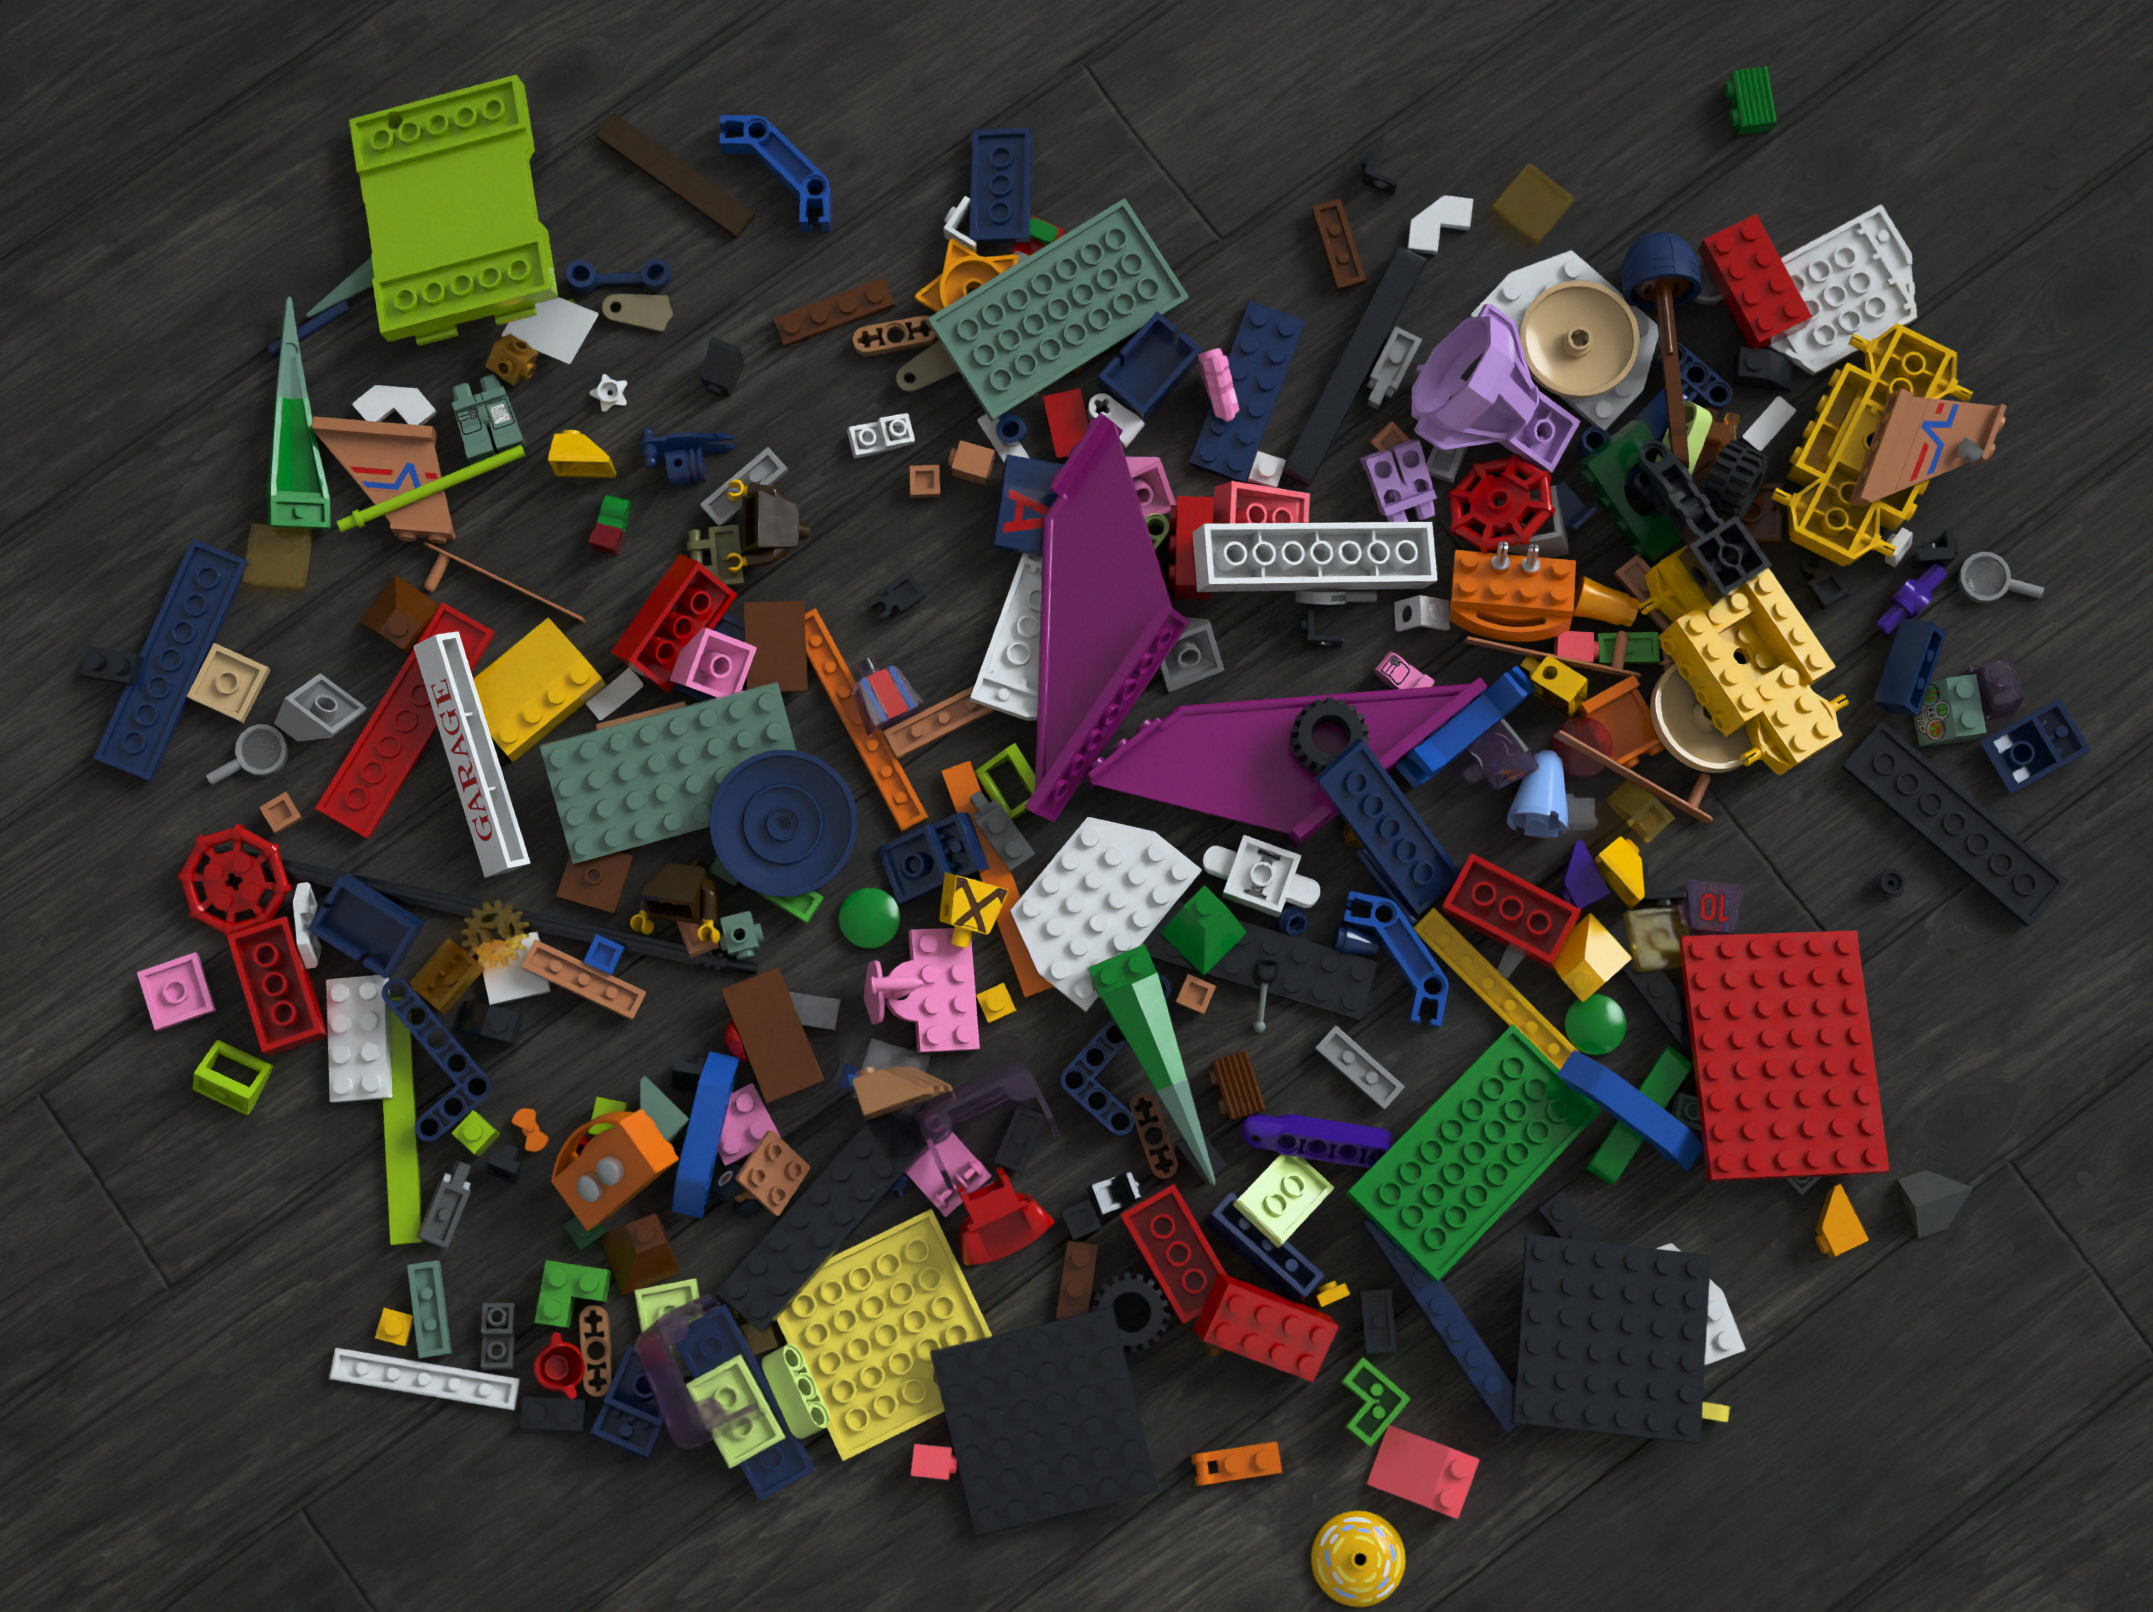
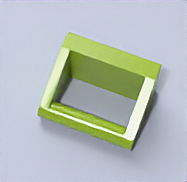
[974,743,1035,820]
[193,1040,273,1116]

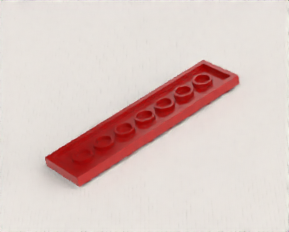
[315,602,495,840]

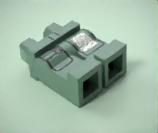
[452,374,526,465]

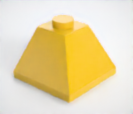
[548,430,616,478]
[1593,836,1645,909]
[1554,913,1632,1002]

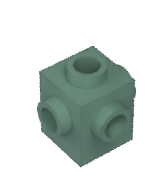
[719,911,764,960]

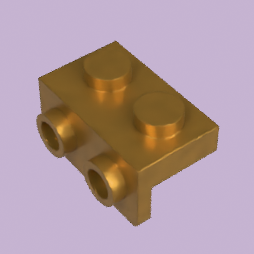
[409,938,485,1015]

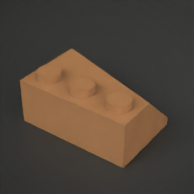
[852,1066,953,1121]

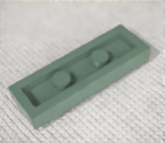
[407,1260,452,1358]

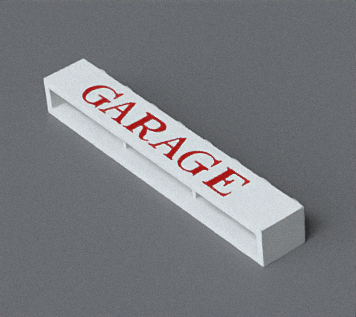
[413,631,530,878]

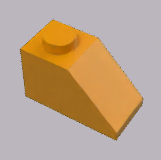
[1815,1184,1869,1258]

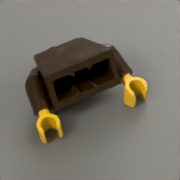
[726,479,810,573]
[630,857,720,944]

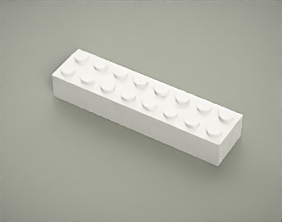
[1192,522,1437,592]

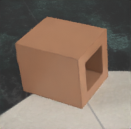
[948,440,995,486]

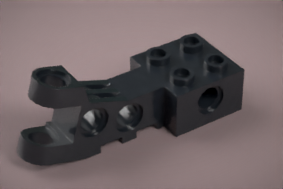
[1632,441,1772,606]

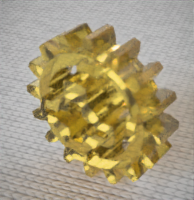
[461,901,530,967]

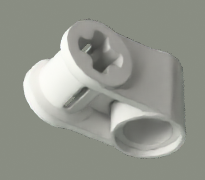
[1088,393,1145,448]

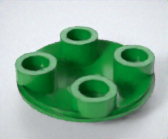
[839,888,900,949]
[1565,994,1626,1055]

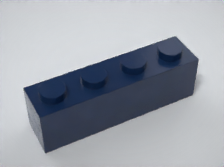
[1203,1192,1324,1303]

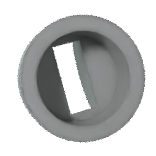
[1957,437,1985,464]

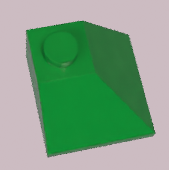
[1160,885,1247,976]

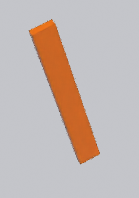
[805,608,929,833]
[941,761,1054,998]

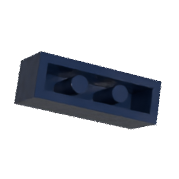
[1873,618,1946,717]

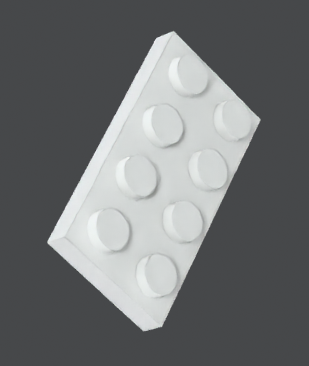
[326,975,393,1103]

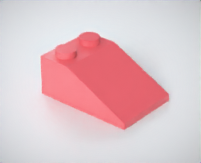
[1213,481,1310,524]
[1366,1425,1480,1519]

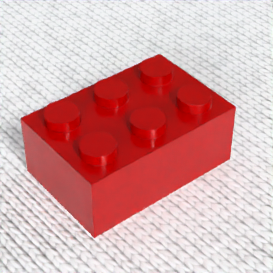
[1168,496,1214,599]

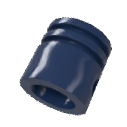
[665,447,706,487]

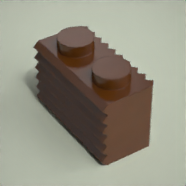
[1207,1050,1266,1122]

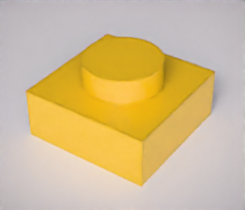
[976,983,1016,1024]
[1315,1280,1350,1308]
[375,1308,414,1347]

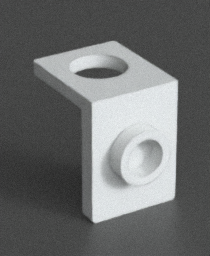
[944,196,977,253]
[1394,595,1450,632]

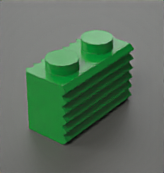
[1725,66,1777,135]

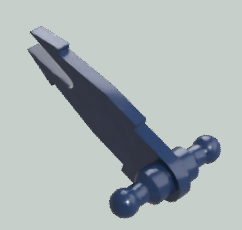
[638,428,735,468]

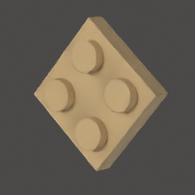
[187,643,270,724]

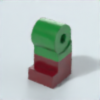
[588,495,631,556]

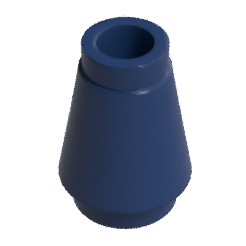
[1332,925,1379,956]

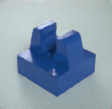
[583,934,625,975]

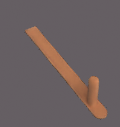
[424,542,586,623]
[1464,631,1641,679]
[1554,730,1713,823]

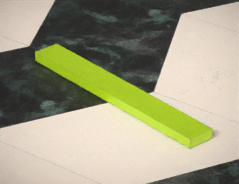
[383,997,423,1245]

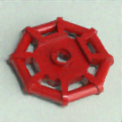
[1447,454,1555,553]
[177,824,292,938]

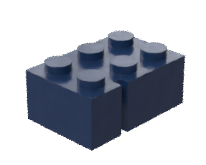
[1098,311,1202,422]
[307,874,426,979]

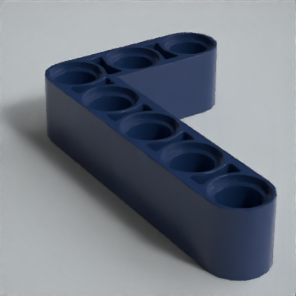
[1060,975,1171,1138]
[382,979,492,1141]

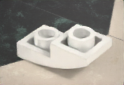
[847,413,915,459]

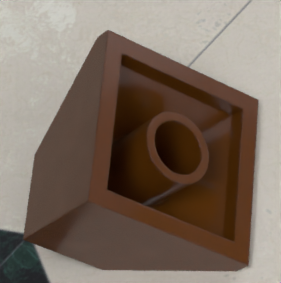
[360,574,440,657]
[601,1213,681,1296]

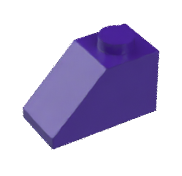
[1559,839,1611,910]

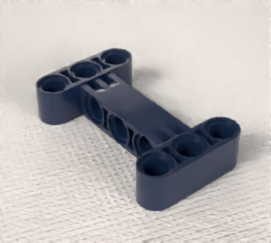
[1578,342,1732,499]

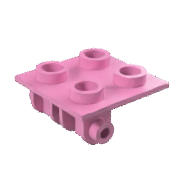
[906,1130,991,1218]

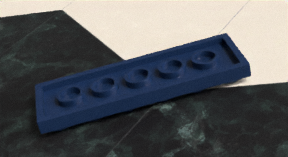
[1189,301,1306,483]
[1314,738,1461,915]
[670,1303,816,1500]

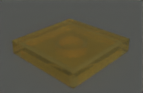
[1491,162,1575,245]
[243,523,313,590]
[1623,905,1690,973]

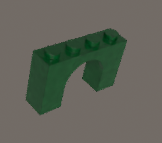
[1577,420,1682,561]

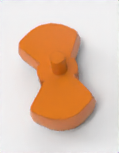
[512,1108,549,1153]

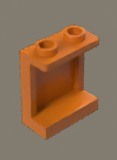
[1577,675,1665,769]

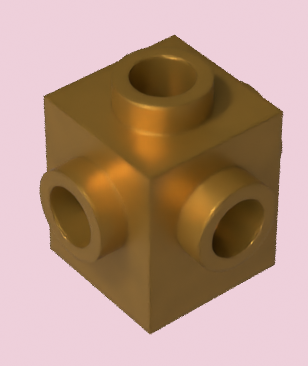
[485,333,539,386]

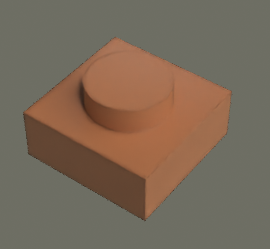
[1370,421,1410,451]
[909,465,941,498]
[259,792,303,835]
[1176,974,1216,1015]

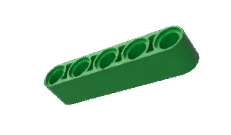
[1586,1045,1693,1187]

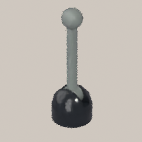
[1253,959,1279,1033]

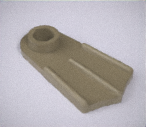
[602,294,673,332]
[896,341,959,392]

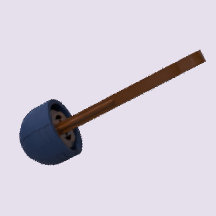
[1621,232,1702,469]

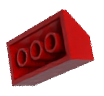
[611,554,737,693]

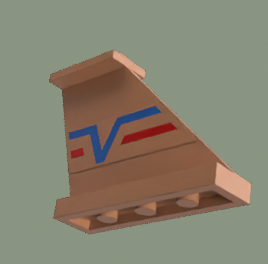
[1848,388,2007,507]
[312,416,456,544]

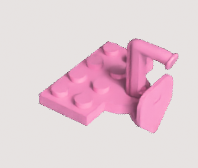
[864,928,980,1053]

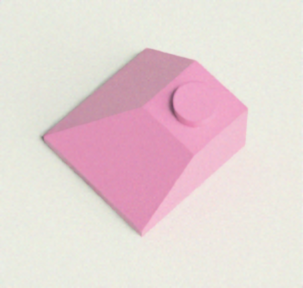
[1126,457,1176,518]
[670,627,757,697]

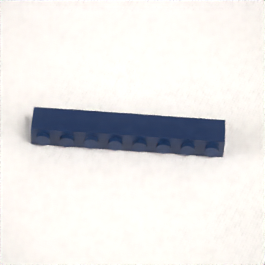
[1361,1219,1519,1433]

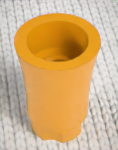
[1573,576,1640,627]

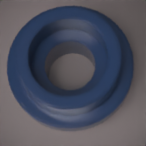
[1278,906,1308,936]

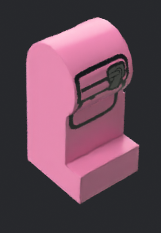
[1374,651,1435,690]

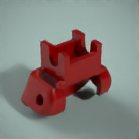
[956,1167,1055,1265]

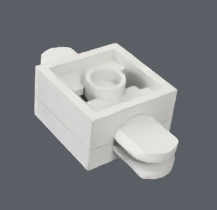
[1203,835,1320,918]

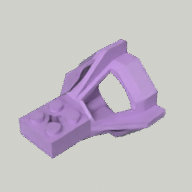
[1412,304,1581,472]

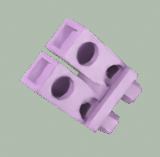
[1360,439,1437,522]

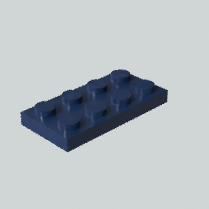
[970,128,1033,244]

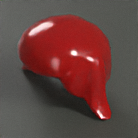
[533,1332,585,1399]

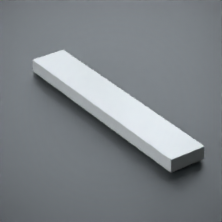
[329,1348,521,1410]

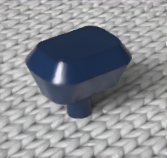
[890,1175,908,1197]

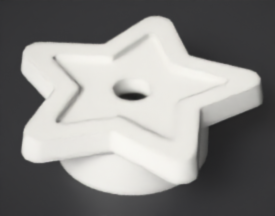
[590,374,627,412]

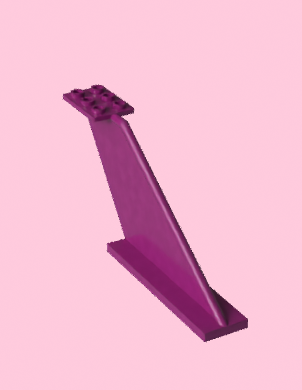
[1025,413,1191,822]
[1087,677,1488,848]

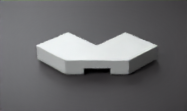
[1408,195,1473,255]
[352,385,437,425]
[293,882,322,969]

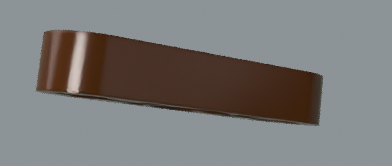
[1130,1093,1178,1180]

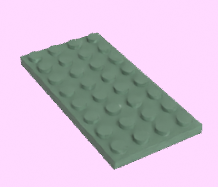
[927,198,1189,422]
[540,682,796,864]

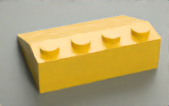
[473,617,606,762]

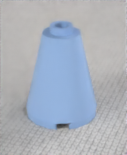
[1507,750,1568,838]

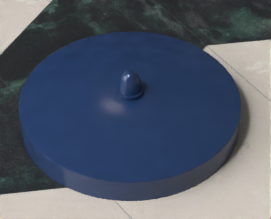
[710,750,858,897]

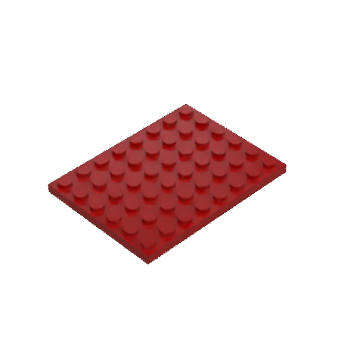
[1678,931,1890,1181]

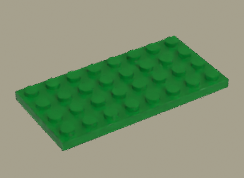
[1346,1024,1601,1283]

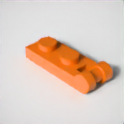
[1191,1441,1282,1486]

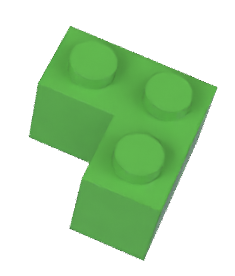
[535,1260,612,1329]
[1340,1357,1411,1447]

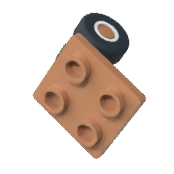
[713,1130,810,1218]

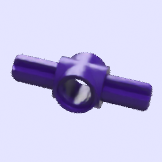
[1876,563,1947,635]

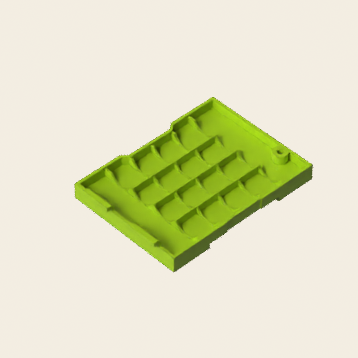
[349,75,558,346]

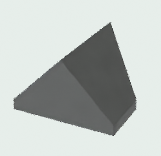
[1896,1170,1973,1239]

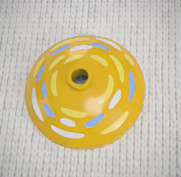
[1311,1511,1405,1607]

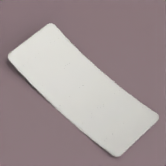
[1743,396,1796,451]
[586,668,644,720]

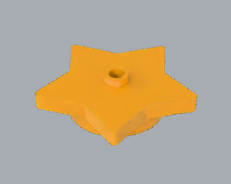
[915,238,1019,313]

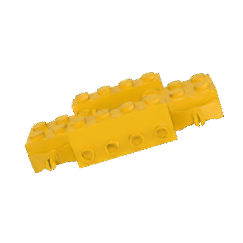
[1771,323,1973,567]
[1638,546,1849,776]

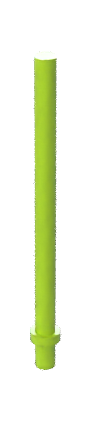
[337,445,526,532]

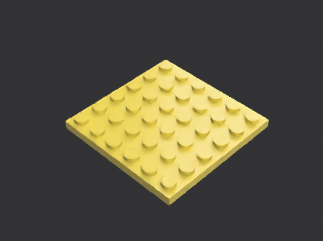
[777,1209,992,1461]

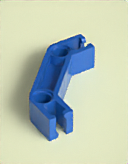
[719,115,831,231]
[1395,666,1536,789]
[1342,891,1448,1029]
[1557,1050,1704,1171]
[672,1051,740,1218]

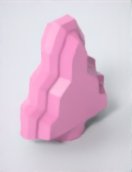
[1197,348,1239,422]

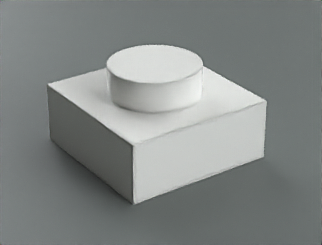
[1248,451,1286,488]
[1885,527,1913,567]

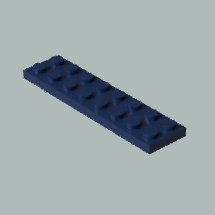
[94,539,250,782]

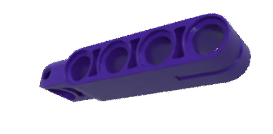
[1241,1114,1393,1168]

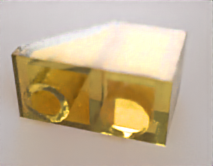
[1605,779,1675,844]

